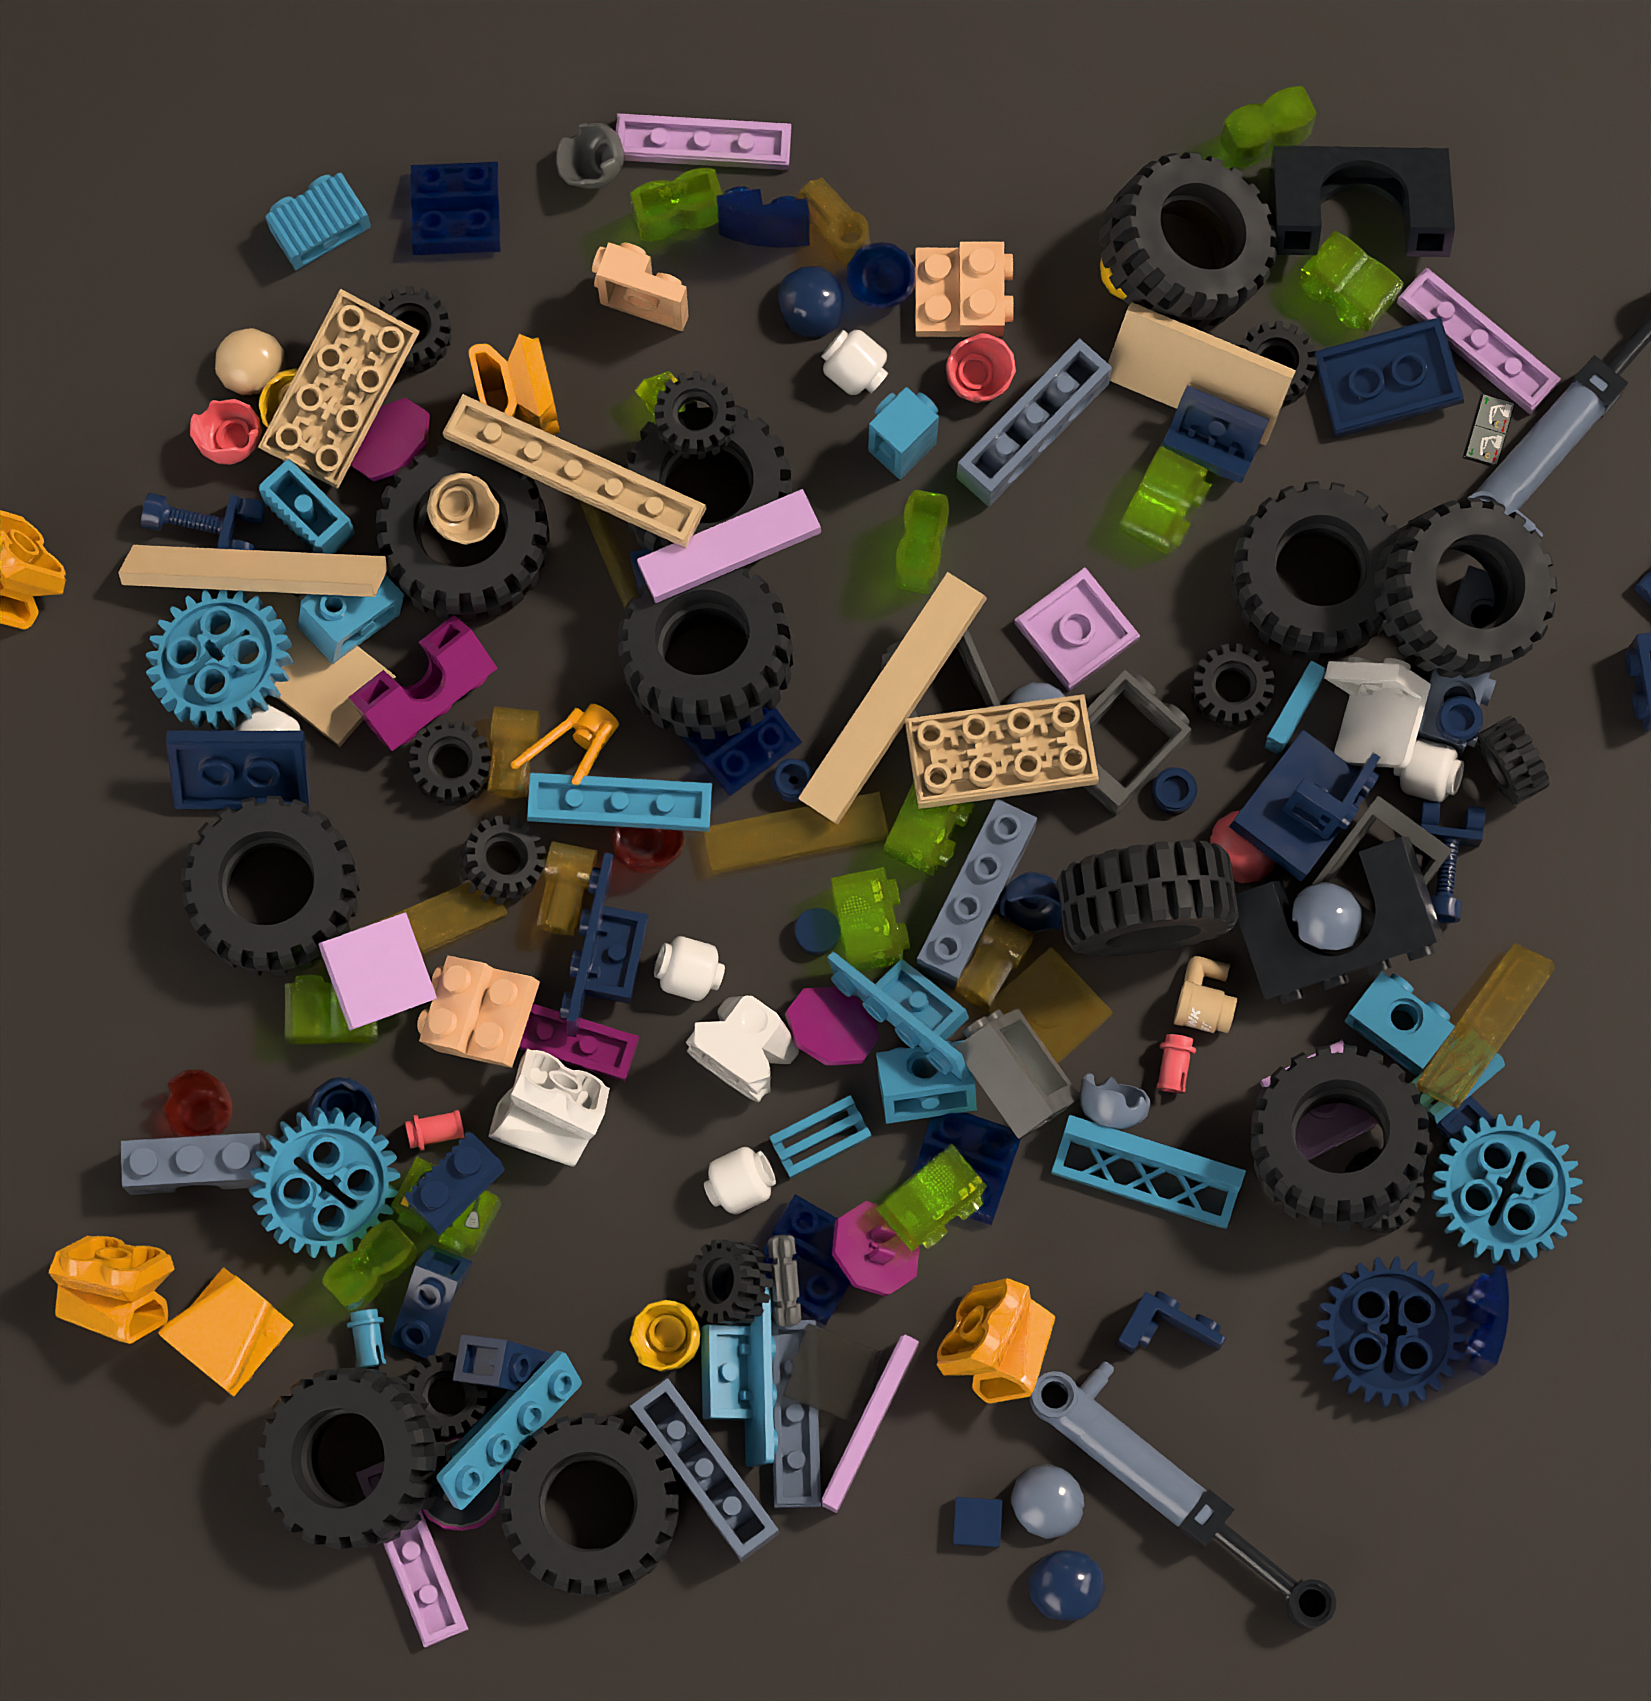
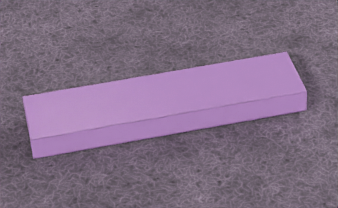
[616,113,791,170]
[1396,267,1561,415]
[637,489,821,603]
[821,1334,919,1513]
[356,1461,469,1648]

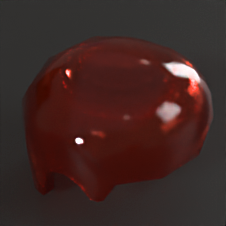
[611,826,685,874]
[162,1070,233,1137]

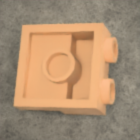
[592,242,689,332]
[915,242,1013,337]
[417,955,540,1068]

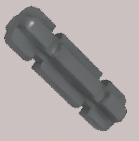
[768,1235,801,1327]

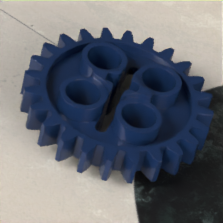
[1315,1257,1467,1408]

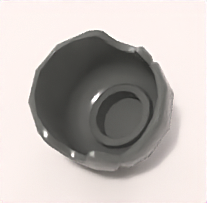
[555,123,625,190]

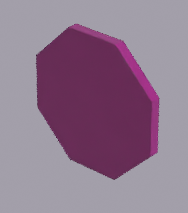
[351,398,430,482]
[785,987,880,1066]
[832,1201,920,1297]

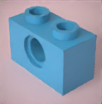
[1344,971,1455,1077]
[876,1040,977,1124]

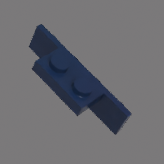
[560,853,649,1037]

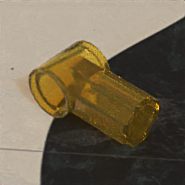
[793,177,871,264]
[488,706,540,799]
[536,841,598,936]
[955,913,1035,1010]

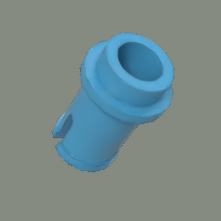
[347,1309,386,1369]

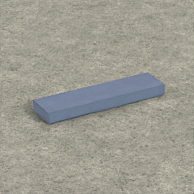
[771,1320,821,1508]

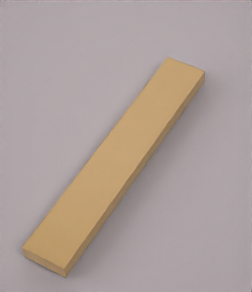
[443,394,706,548]
[118,545,388,597]
[798,572,987,825]

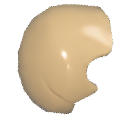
[215,328,286,396]
[427,472,500,545]

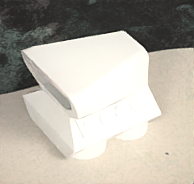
[686,996,799,1102]
[488,1049,610,1167]

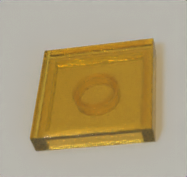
[984,947,1113,1064]

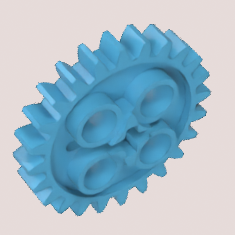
[146,589,293,731]
[249,1107,400,1258]
[1431,1114,1583,1264]

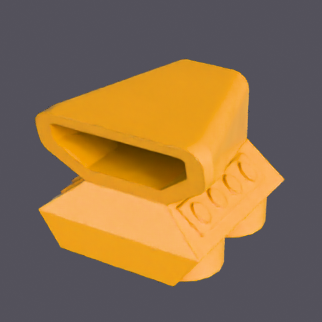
[469,334,560,435]
[0,510,66,630]
[48,1236,175,1344]
[158,1267,294,1397]
[936,1278,1055,1403]

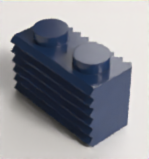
[406,1133,505,1236]

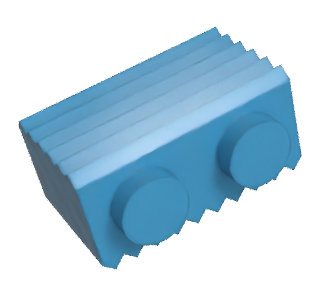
[265,173,371,271]
[259,459,355,554]

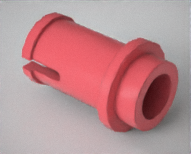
[1156,1034,1196,1094]
[405,1110,465,1151]

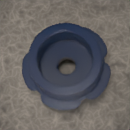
[771,759,814,802]

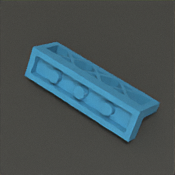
[527,773,712,832]
[1051,1115,1246,1229]

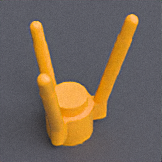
[510,704,619,786]

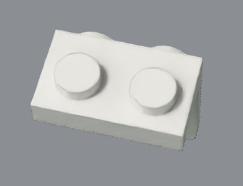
[1324,657,1431,768]

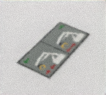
[1464,393,1516,466]

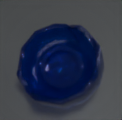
[846,242,916,309]

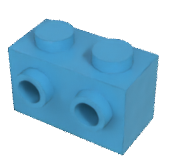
[868,387,939,480]
[297,574,404,664]

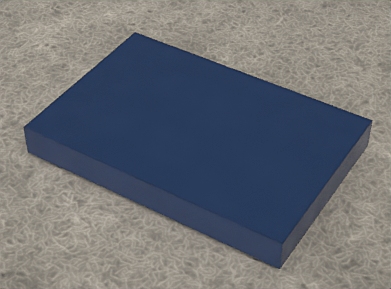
[1314,317,1464,438]
[166,730,311,809]
[1229,730,1375,882]

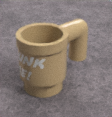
[1174,956,1237,1033]

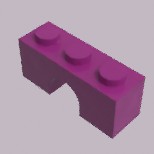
[348,615,498,751]

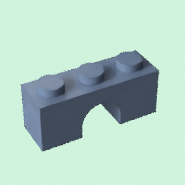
[121,1133,266,1195]

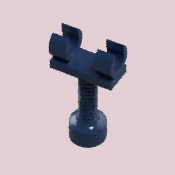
[141,492,266,550]
[1419,800,1485,924]

